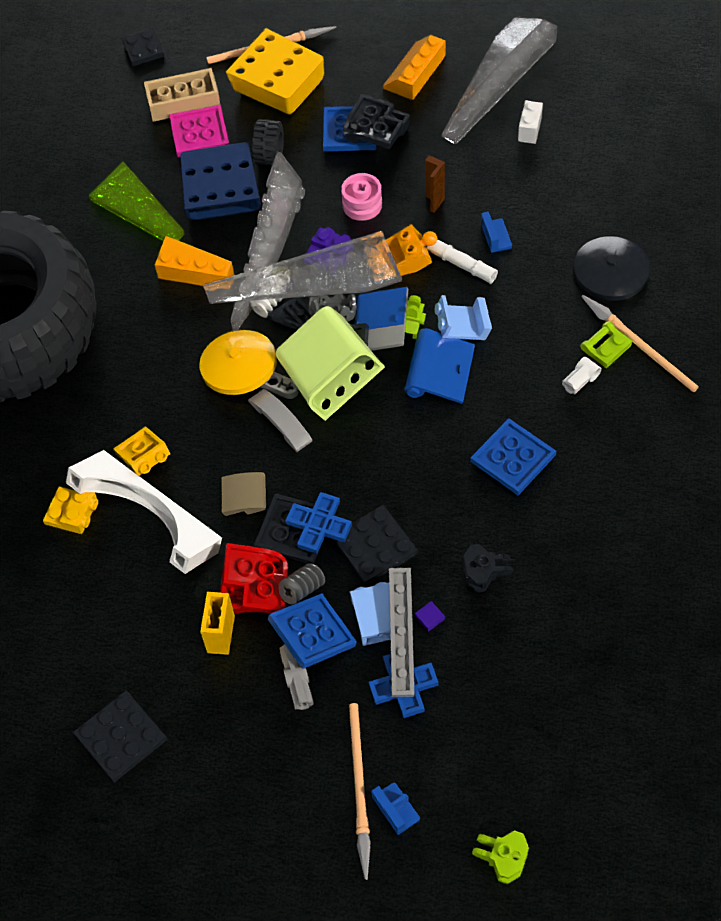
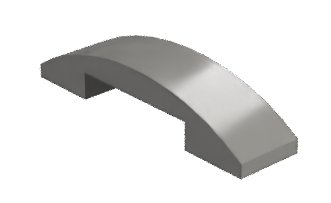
[248,389,312,452]

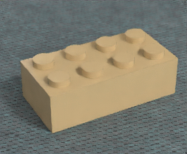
[144,68,220,121]

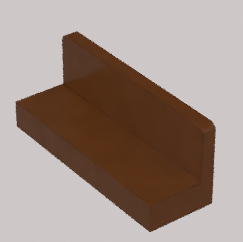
[425,155,445,213]

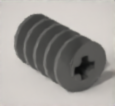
[278,564,325,605]

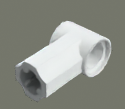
[562,357,601,394]

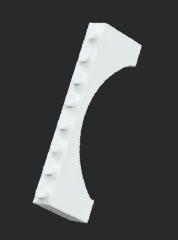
[66,450,222,574]

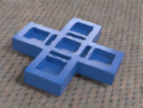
[286,492,352,554]
[369,654,438,718]

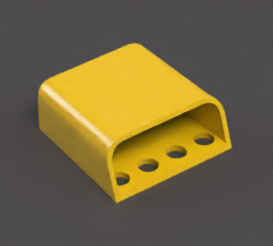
[226,28,324,114]

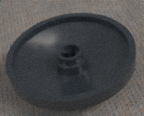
[573,237,650,301]

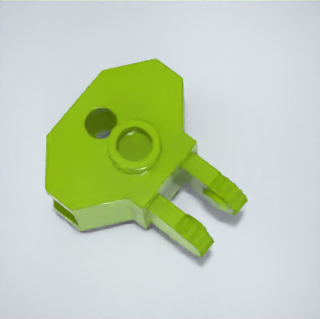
[405,295,426,339]
[472,831,529,884]

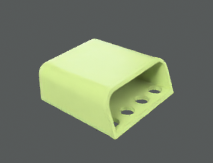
[276,306,385,421]

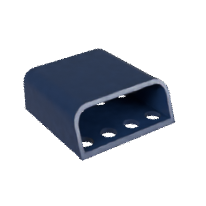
[181,143,261,220]

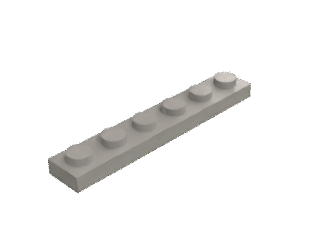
[389,568,414,697]

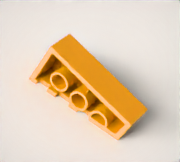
[155,236,234,290]

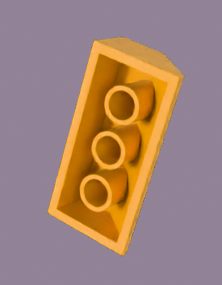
[383,35,446,100]

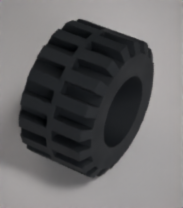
[252,119,284,166]

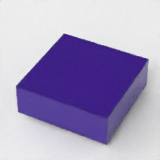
[415,601,445,632]

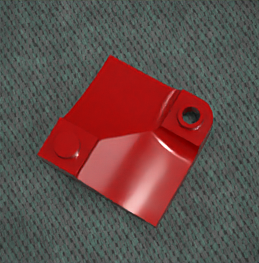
[219,543,288,614]

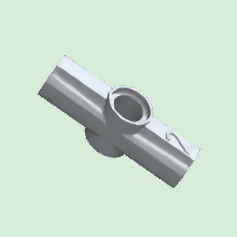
[280,644,313,710]

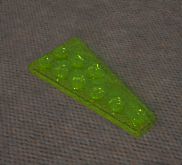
[89,162,184,241]

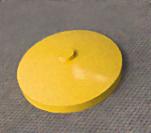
[199,330,277,395]

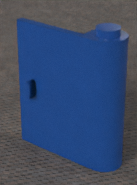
[405,329,475,404]

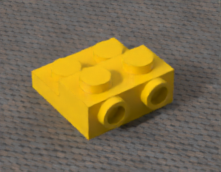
[113,427,170,476]
[43,486,98,534]

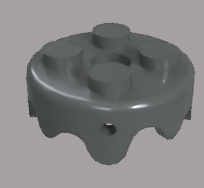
[308,288,357,322]

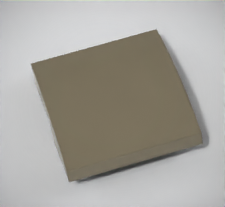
[222,472,266,516]

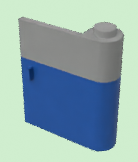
[354,287,408,351]

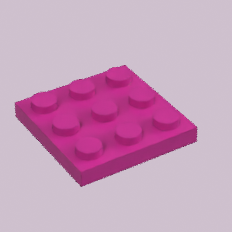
[169,105,229,157]

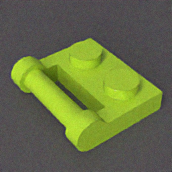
[580,321,633,368]

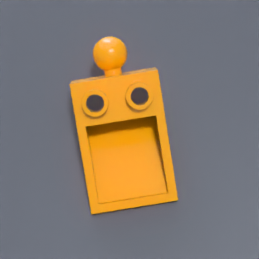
[365,224,437,282]

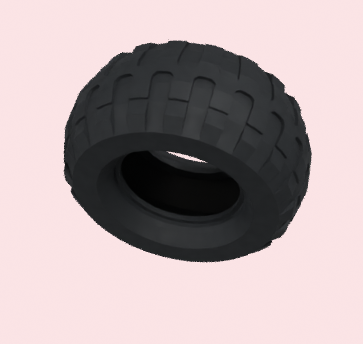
[0,211,96,402]

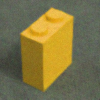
[201,592,235,655]

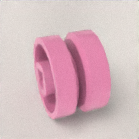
[342,173,382,220]

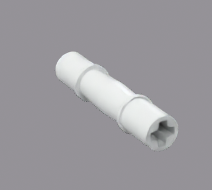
[427,239,498,284]

